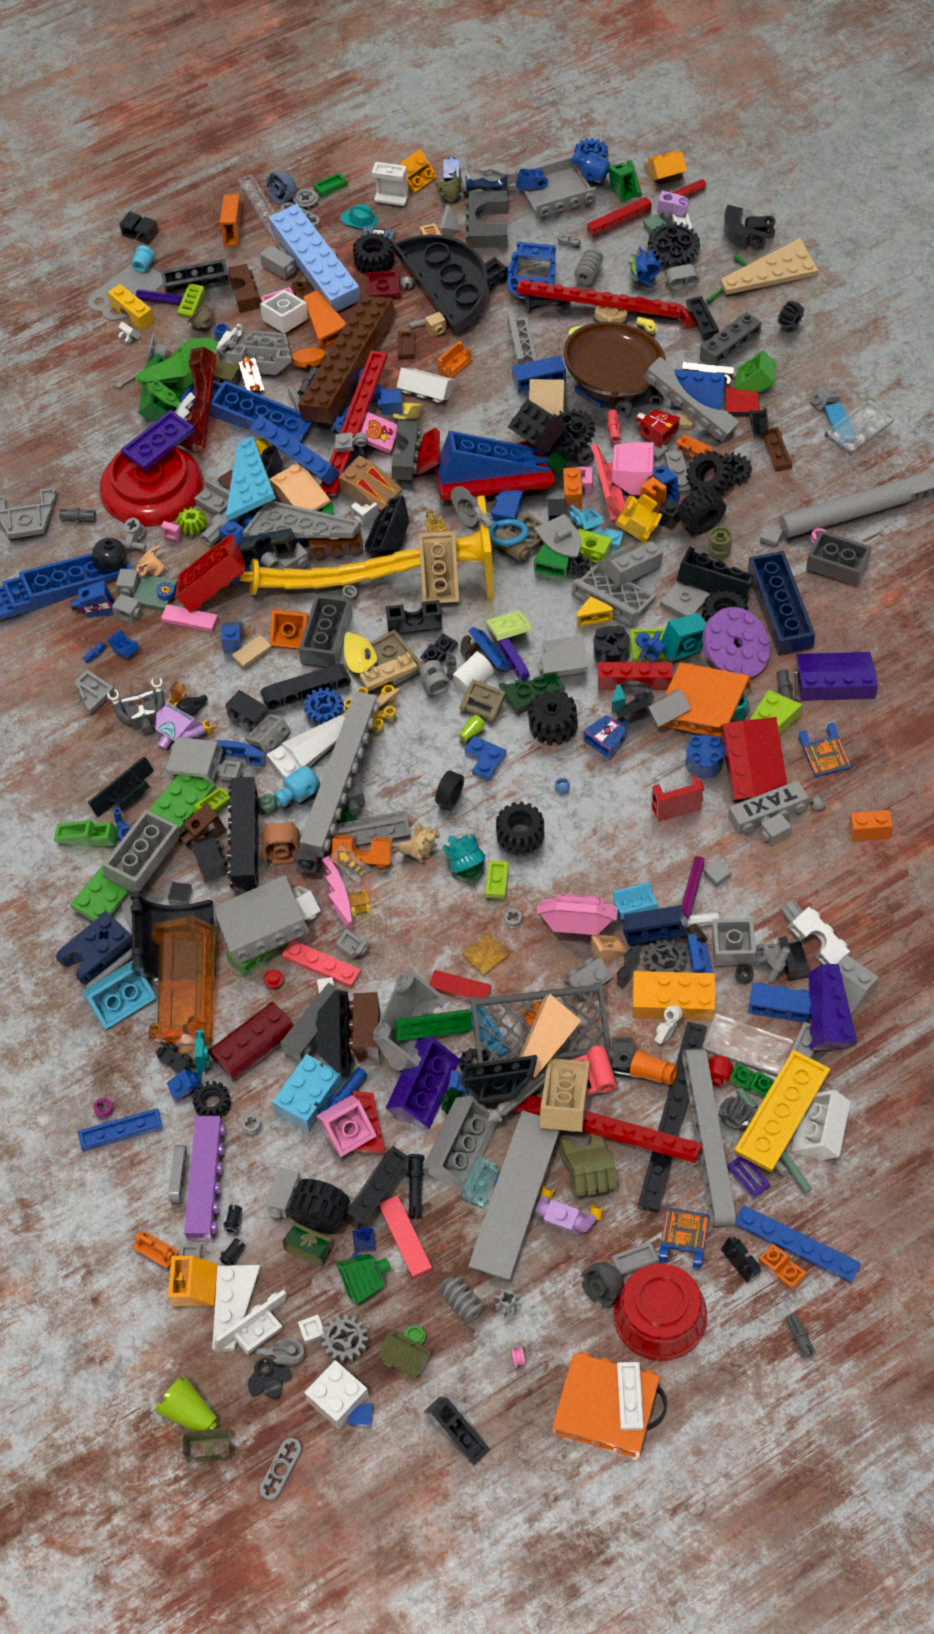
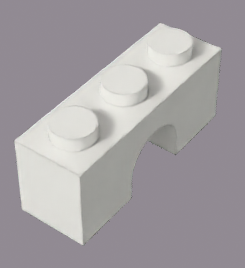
[787,907,850,964]

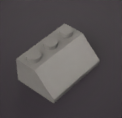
[597,541,664,587]

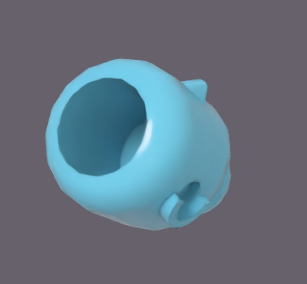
[274,766,320,807]

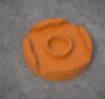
[292,348,326,368]

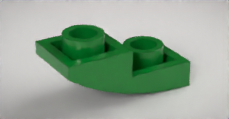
[729,1062,775,1098]

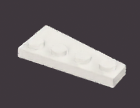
[212,1265,261,1352]

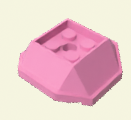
[536,893,618,935]

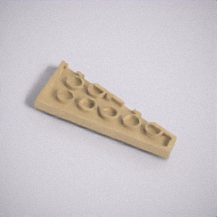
[720,238,818,295]

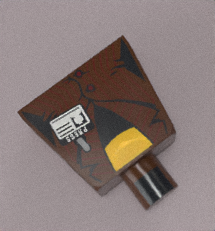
[180,803,227,848]

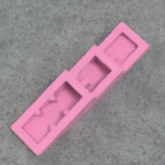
[322,856,353,932]

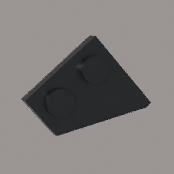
[616,691,654,719]

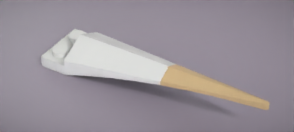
[266,688,400,779]

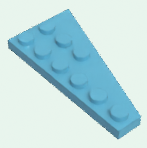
[226,436,276,521]

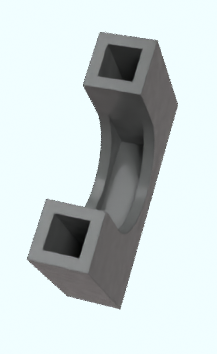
[466,190,508,248]

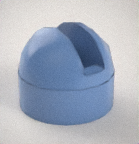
[555,778,570,794]

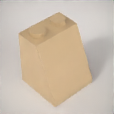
[529,379,565,416]

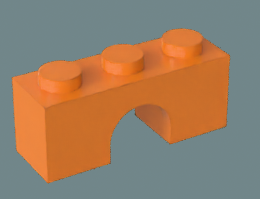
[332,834,393,867]

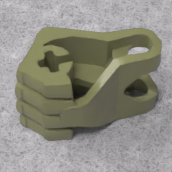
[559,1133,618,1196]

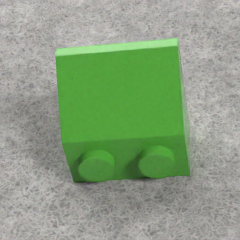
[735,350,776,392]

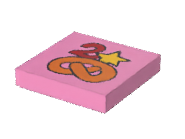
[361,412,397,454]

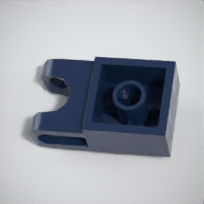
[56,911,132,984]

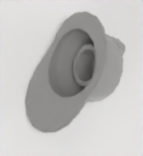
[451,486,478,527]

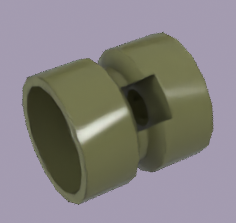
[708,526,732,560]

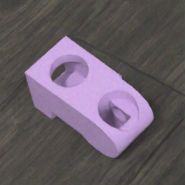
[657,191,689,216]

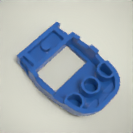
[507,242,556,299]

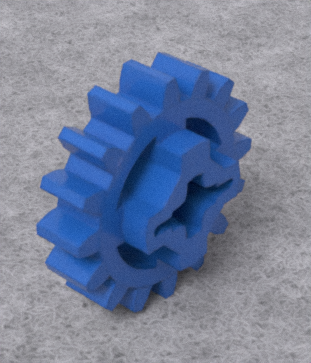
[574,138,608,159]
[303,687,344,725]

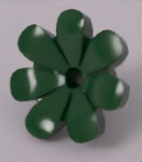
[439,1089,461,1115]

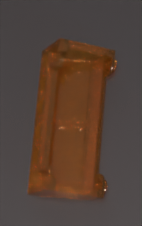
[148,916,215,1044]

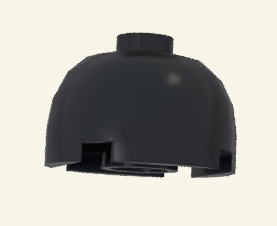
[92,538,127,573]

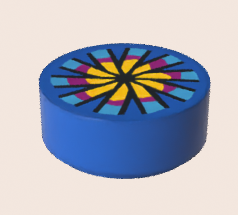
[156,582,175,600]

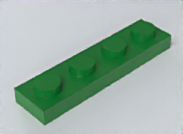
[394,1009,472,1041]

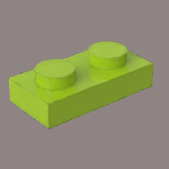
[485,860,508,899]

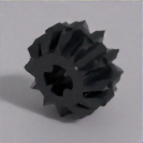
[778,300,804,331]

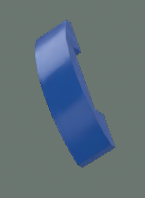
[213,740,266,767]

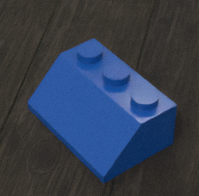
[670,369,725,410]

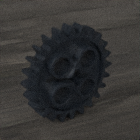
[647,221,700,268]
[548,408,596,457]

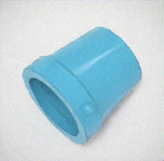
[131,245,156,273]

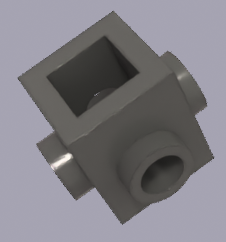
[609,1037,638,1070]

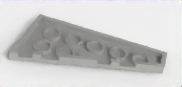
[242,500,361,538]

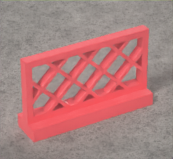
[592,443,625,524]

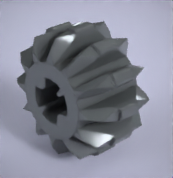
[718,1097,755,1130]

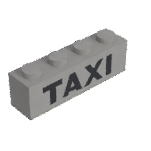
[728,781,809,835]

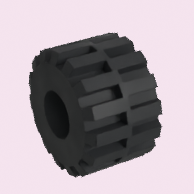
[528,690,578,745]
[287,1179,350,1234]

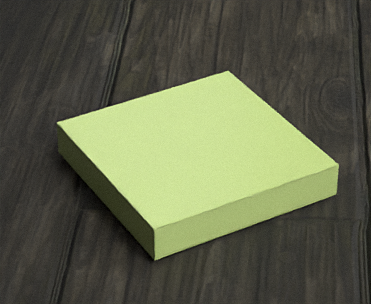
[486,610,532,641]

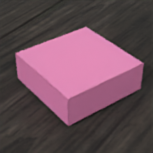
[161,521,182,541]

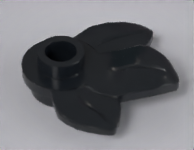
[248,1358,291,1400]

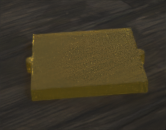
[462,933,510,976]

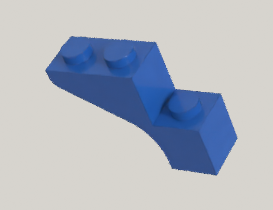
[356,368,403,415]

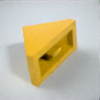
[577,596,613,627]

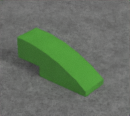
[54,820,118,847]

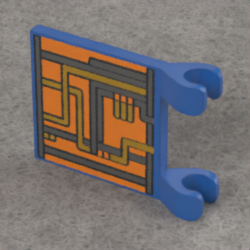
[798,723,851,778]
[659,1207,709,1269]

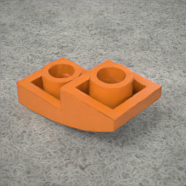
[758,1244,807,1291]

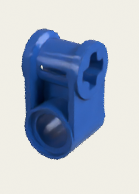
[516,168,548,190]

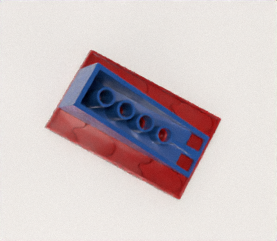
[434,430,555,500]

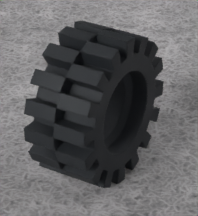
[192,1081,231,1119]

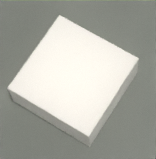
[298,1315,325,1344]

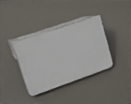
[645,689,691,726]

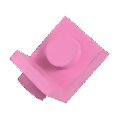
[576,467,593,495]

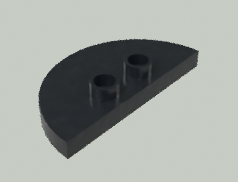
[393,235,489,334]

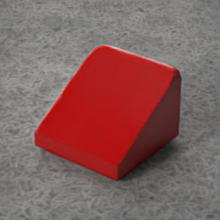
[680,306,697,329]

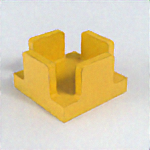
[615,494,662,542]

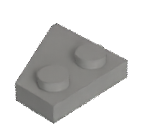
[75,670,114,714]

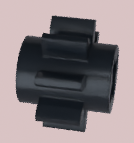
[568,554,590,577]

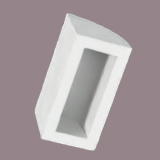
[453,651,494,693]

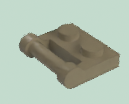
[459,679,507,723]

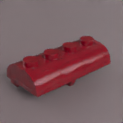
[208,1002,294,1081]

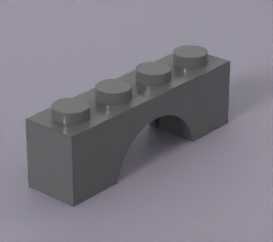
[392,420,421,480]

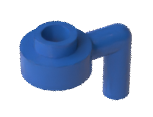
[113,807,132,842]

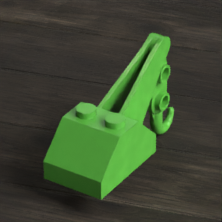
[135,338,218,408]

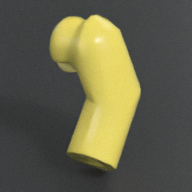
[636,317,657,334]

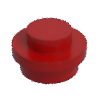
[263,970,284,989]

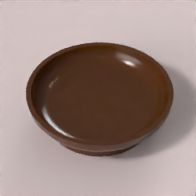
[564,321,666,402]

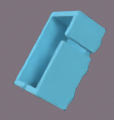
[272,1054,343,1132]

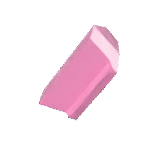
[612,442,655,495]

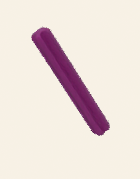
[681,856,705,919]

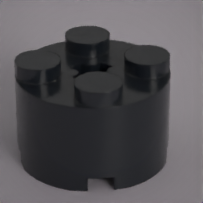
[593,625,630,663]

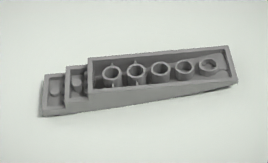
[468,1110,560,1281]

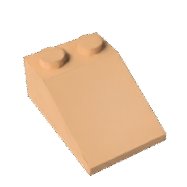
[269,463,330,511]

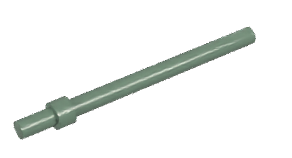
[736,1088,812,1194]

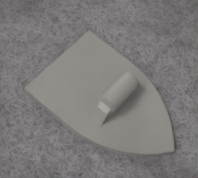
[534,514,581,558]

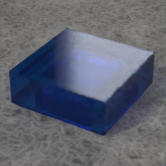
[352,1228,376,1254]

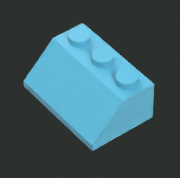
[81,961,156,1030]

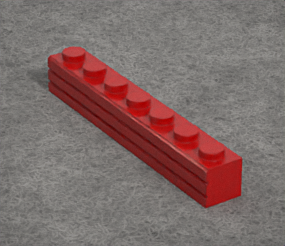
[587,197,652,237]

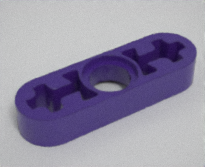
[497,638,530,681]

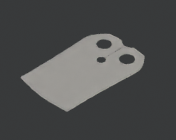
[88,264,163,320]

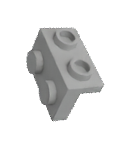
[563,956,613,999]

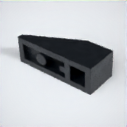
[424,1397,490,1465]

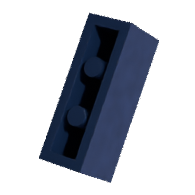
[623,905,687,945]

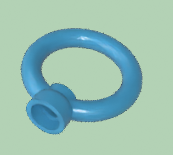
[489,519,529,546]

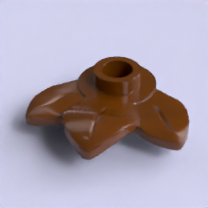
[291,280,315,301]

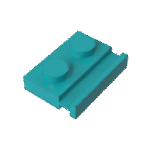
[194,1030,210,1075]

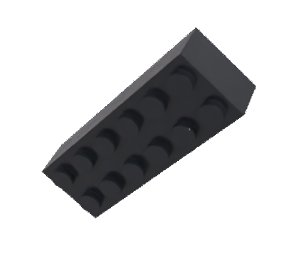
[227,777,259,896]

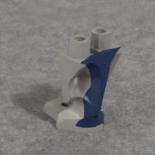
[459,158,516,196]

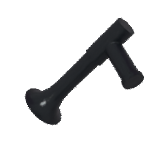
[524,295,571,314]

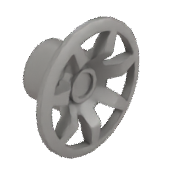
[145,331,167,365]

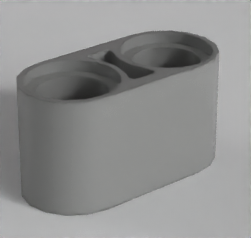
[665,264,699,290]

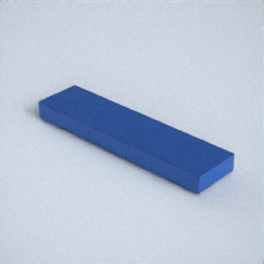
[77,1108,163,1152]

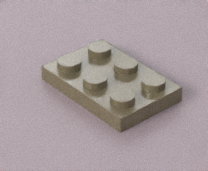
[365,629,423,687]

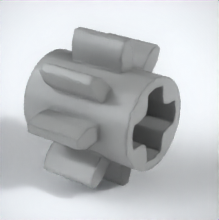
[495,1287,521,1316]

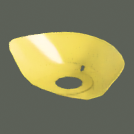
[393,403,423,420]
[344,632,377,673]

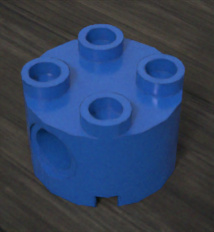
[685,735,724,779]

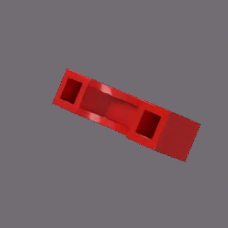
[598,662,673,690]

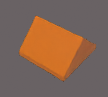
[269,609,309,649]

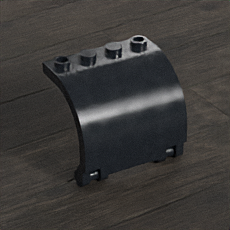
[130,891,216,982]

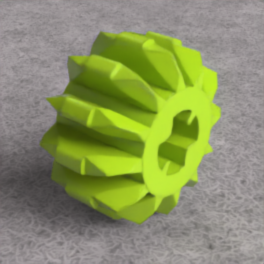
[177,507,207,537]

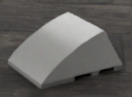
[226,331,292,375]

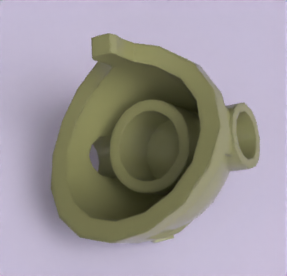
[434,173,462,202]

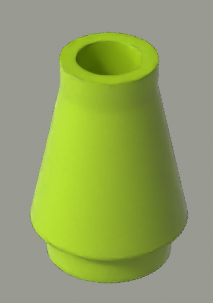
[458,715,485,742]

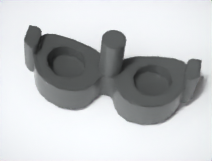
[446,652,457,677]

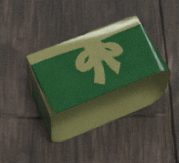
[282,1222,333,1267]
[182,1428,230,1464]

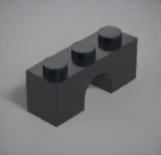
[239,528,297,564]
[385,600,442,633]

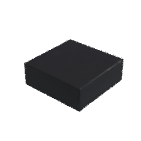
[168,882,192,904]

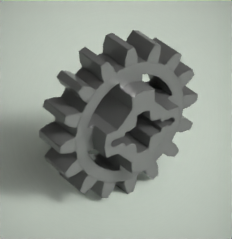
[643,939,687,972]

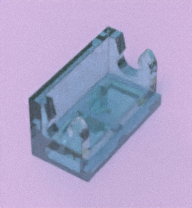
[461,1156,500,1209]

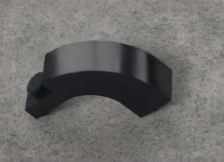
[723,205,767,249]
[294,851,322,874]

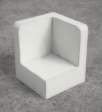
[351,502,379,526]

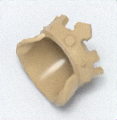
[398,822,440,864]

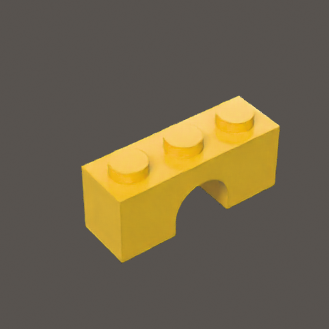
[107,284,154,331]

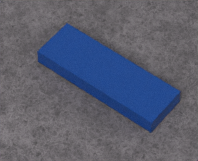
[468,627,511,672]

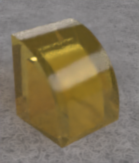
[348,890,371,916]

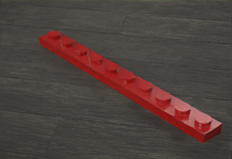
[516,279,682,318]
[320,351,388,497]
[498,1095,703,1163]

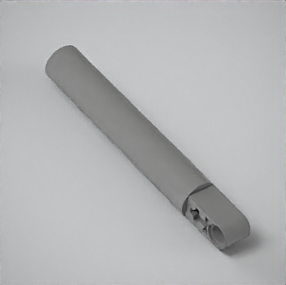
[779,471,934,538]

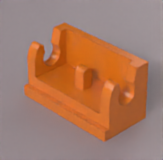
[437,340,473,379]
[640,476,667,510]

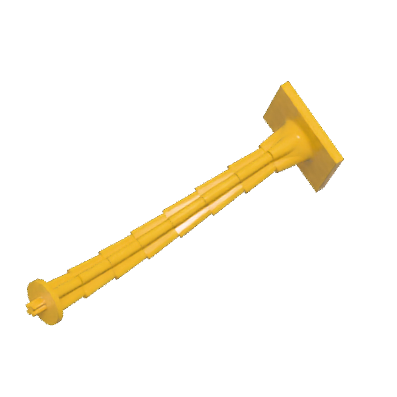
[239,496,494,598]

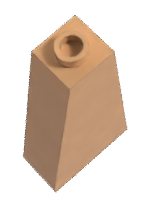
[519,994,581,1078]

